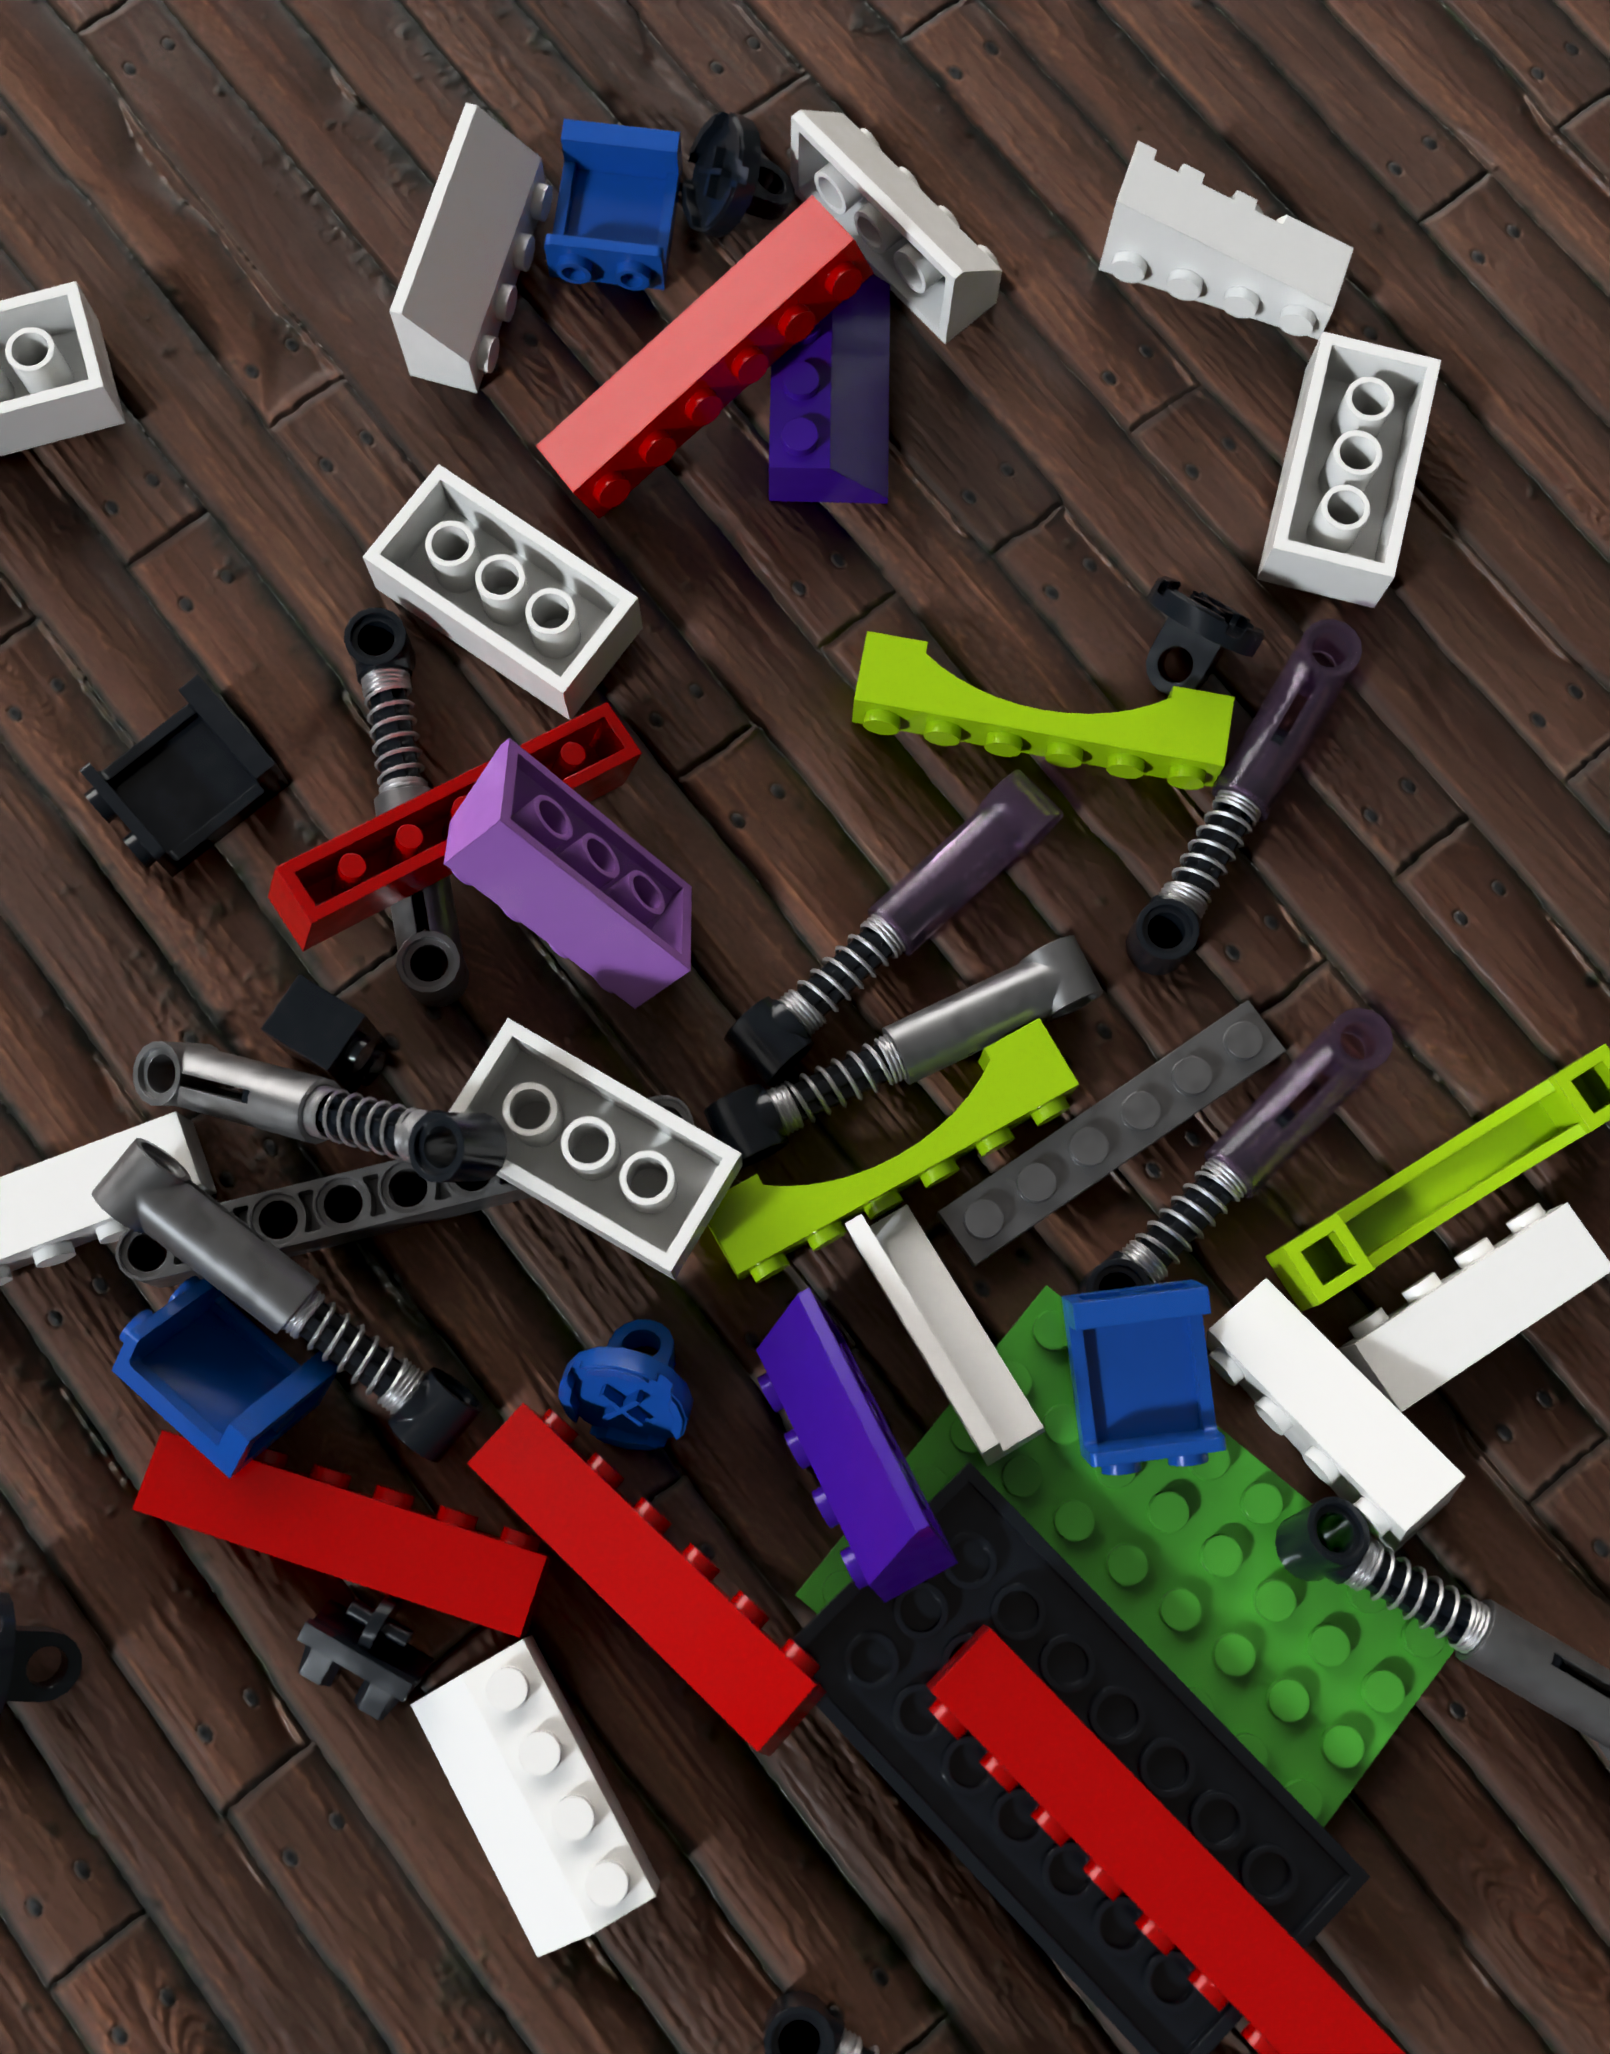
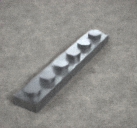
[936,1000,1286,1268]

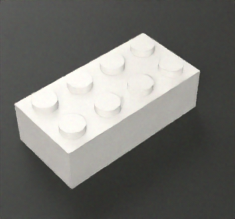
[0,281,125,456]
[1257,331,1441,608]
[363,464,643,720]
[449,1018,743,1280]

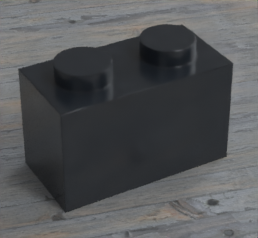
[261,974,389,1094]

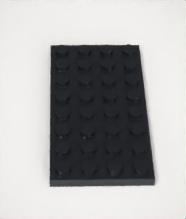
[793,1462,1370,2054]

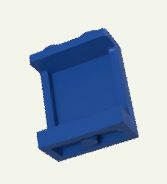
[544,119,683,291]
[112,1276,338,1479]
[1061,1279,1227,1475]

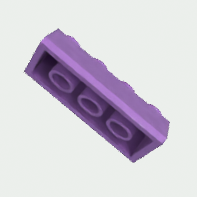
[444,738,692,1009]

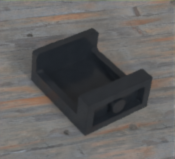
[79,674,290,877]

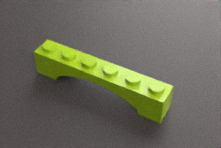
[852,631,1235,790]
[708,1018,1079,1283]
[1265,1043,1610,1312]

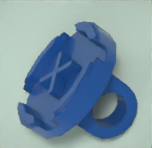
[558,1319,694,1450]

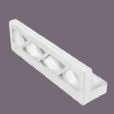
[845,1204,1045,1466]

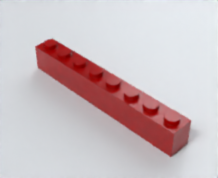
[926,1624,1405,2054]

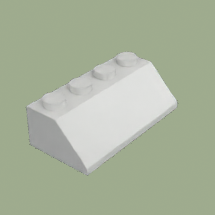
[389,102,553,393]
[790,109,1002,344]
[410,1635,660,1957]

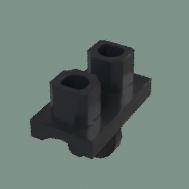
[297,1594,434,1720]

